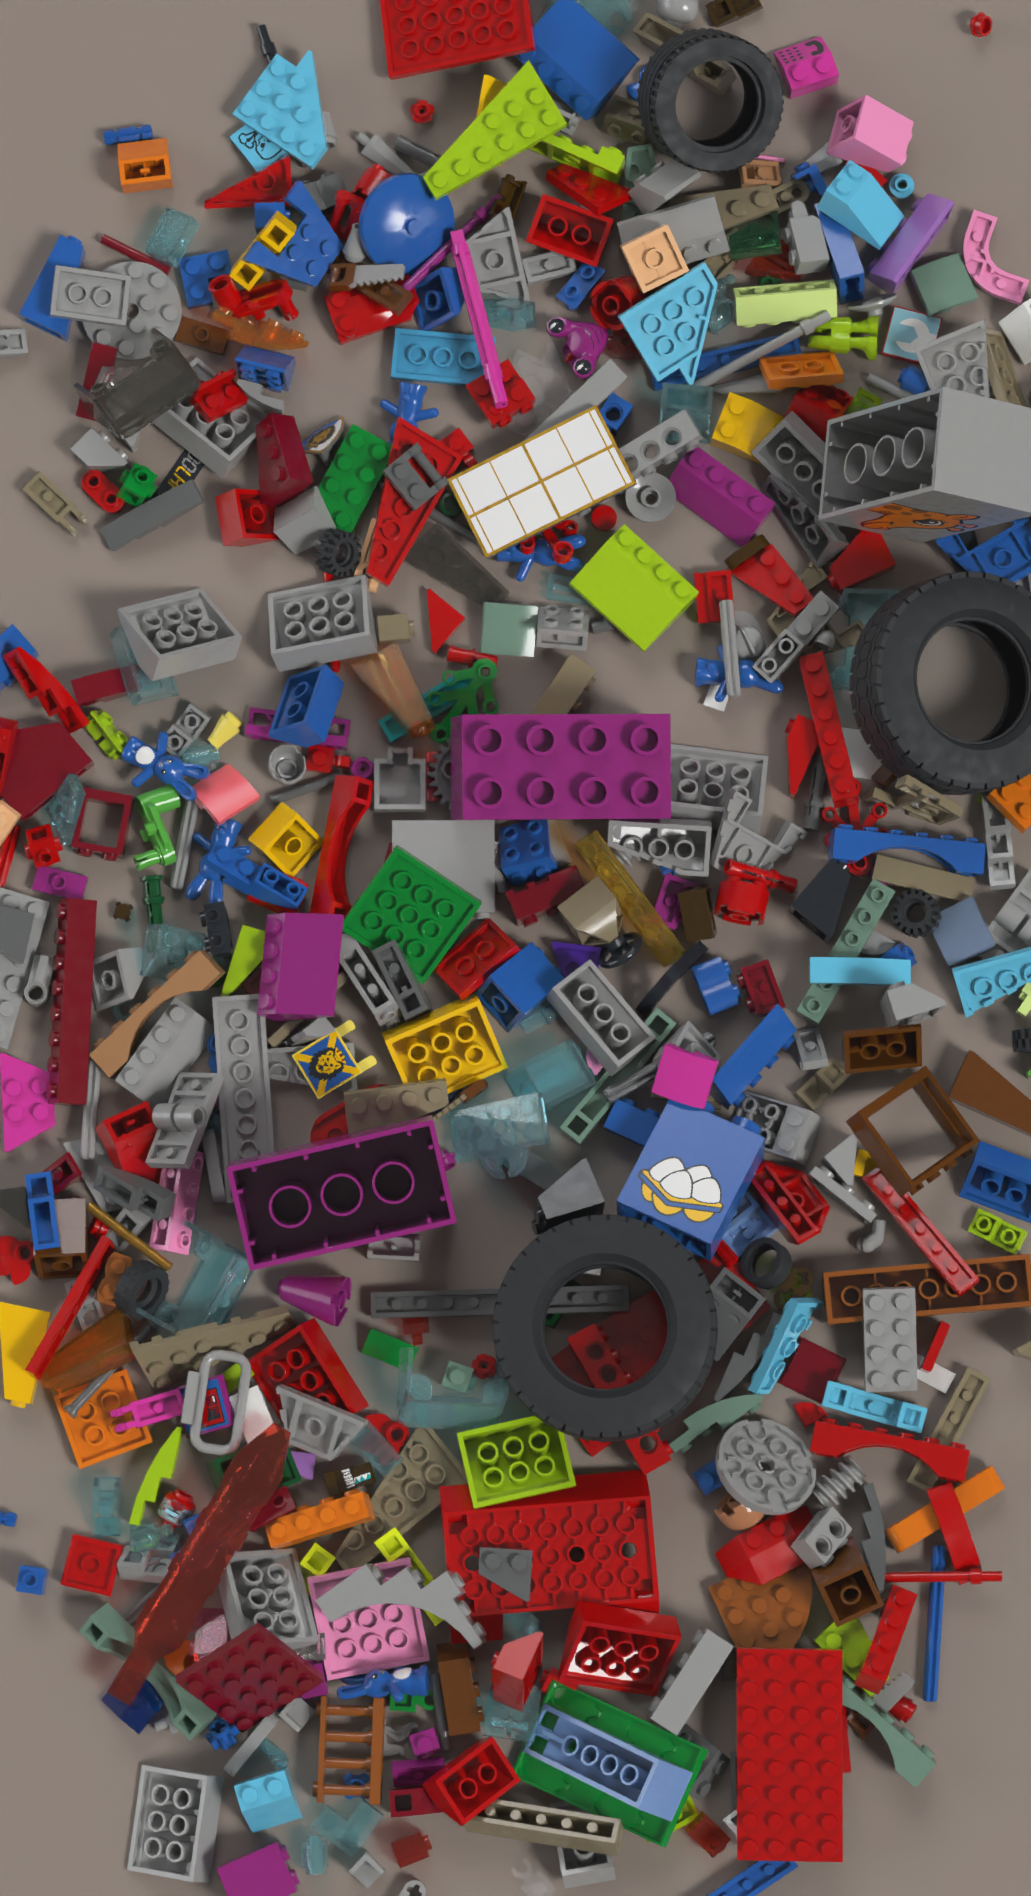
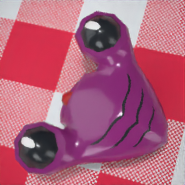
[546,317,609,379]

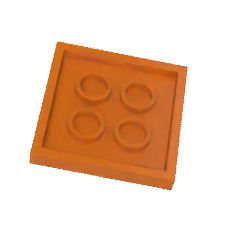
[53,1369,153,1469]

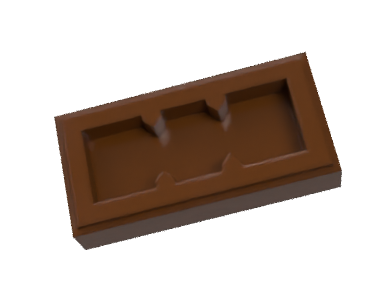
[175,316,231,356]

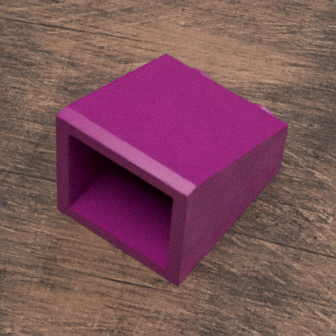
[217,1841,300,1896]

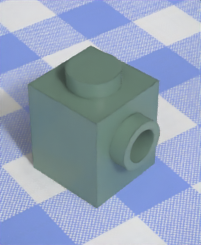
[441,1360,477,1394]

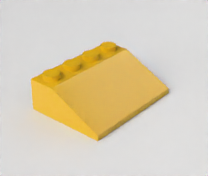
[381,992,508,1094]

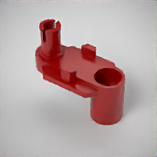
[208,275,299,321]

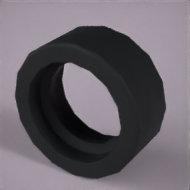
[740,1237,792,1290]

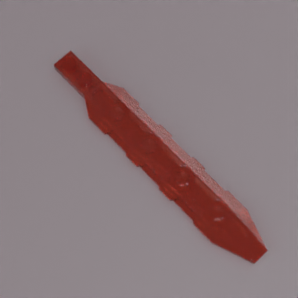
[107,1422,291,1706]

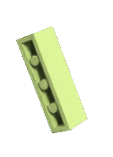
[733,279,838,328]

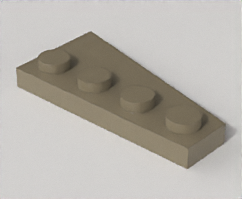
[669,184,779,231]

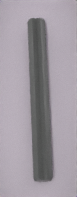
[603,1032,717,1103]

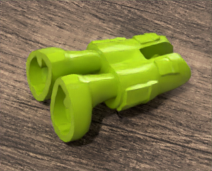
[808,315,879,361]

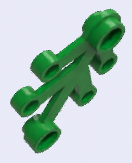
[427,658,499,744]

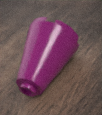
[277,1275,352,1327]

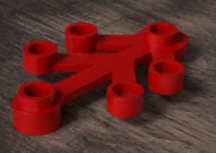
[519,520,578,564]
[821,778,888,877]

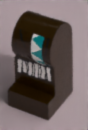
[324,1462,376,1496]

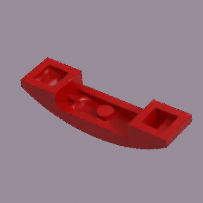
[926,1481,982,1585]

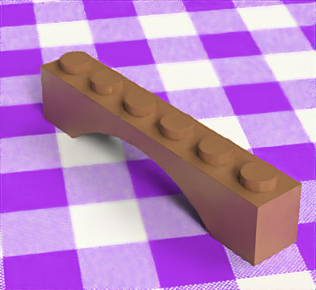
[89,950,226,1078]

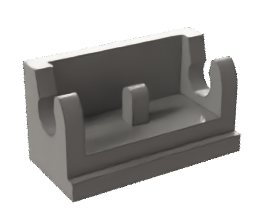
[367,1235,421,1262]

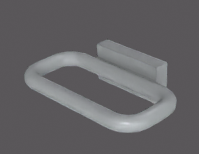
[180,1350,251,1455]

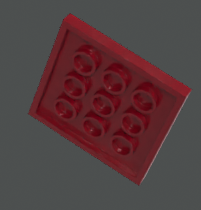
[176,1623,324,1733]

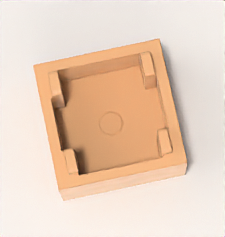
[620,224,689,293]

